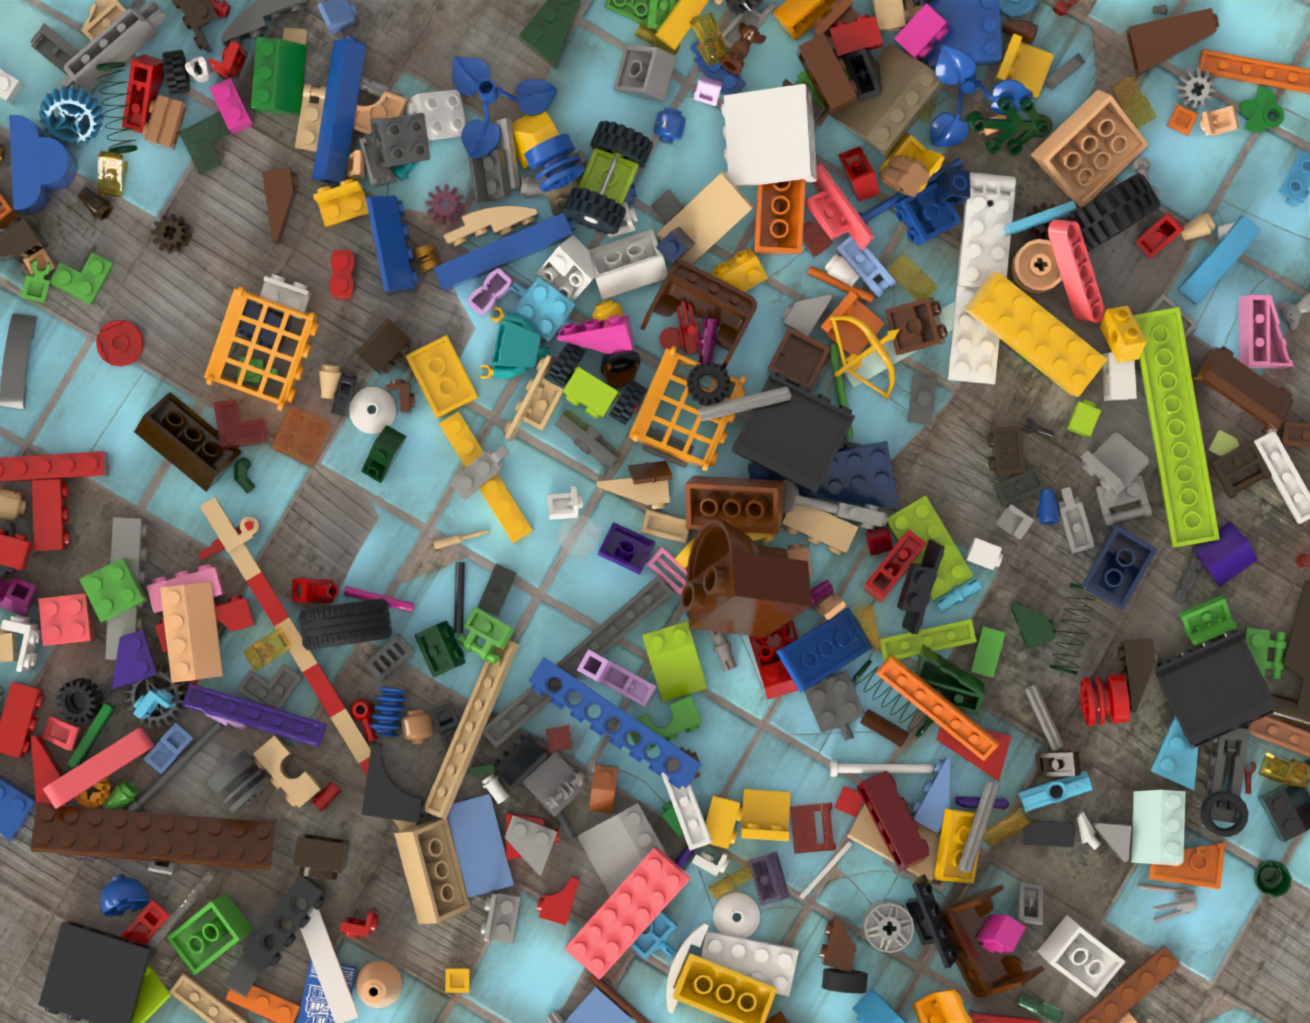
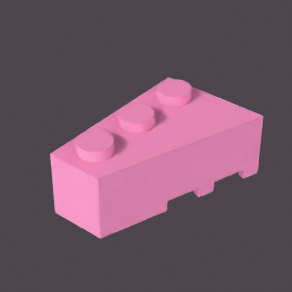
[1238,295,1294,369]

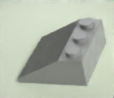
[577,801,670,896]

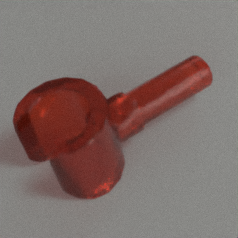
[1052,0,1079,16]
[1244,761,1257,794]

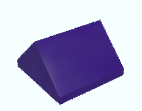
[597,522,655,575]
[1191,522,1257,587]

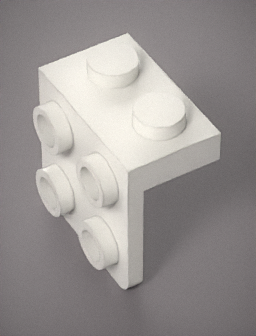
[406,90,466,143]
[1,615,42,672]

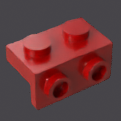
[340,908,380,939]

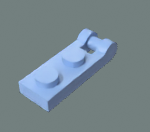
[836,236,896,299]

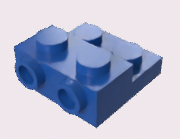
[895,182,962,246]

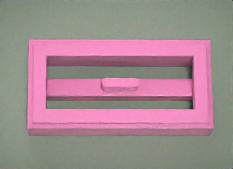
[646,547,687,595]

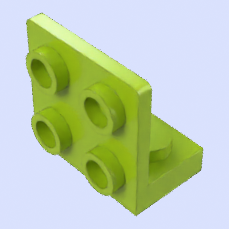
[132,964,171,1023]

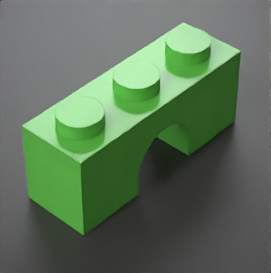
[630,695,702,751]

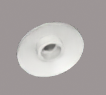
[349,387,396,434]
[713,892,760,938]

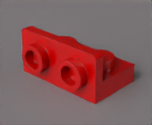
[208,41,248,79]

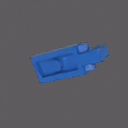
[690,40,746,95]

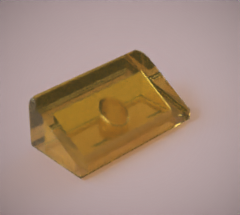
[982,808,1031,847]

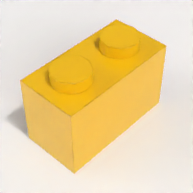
[705,794,743,849]

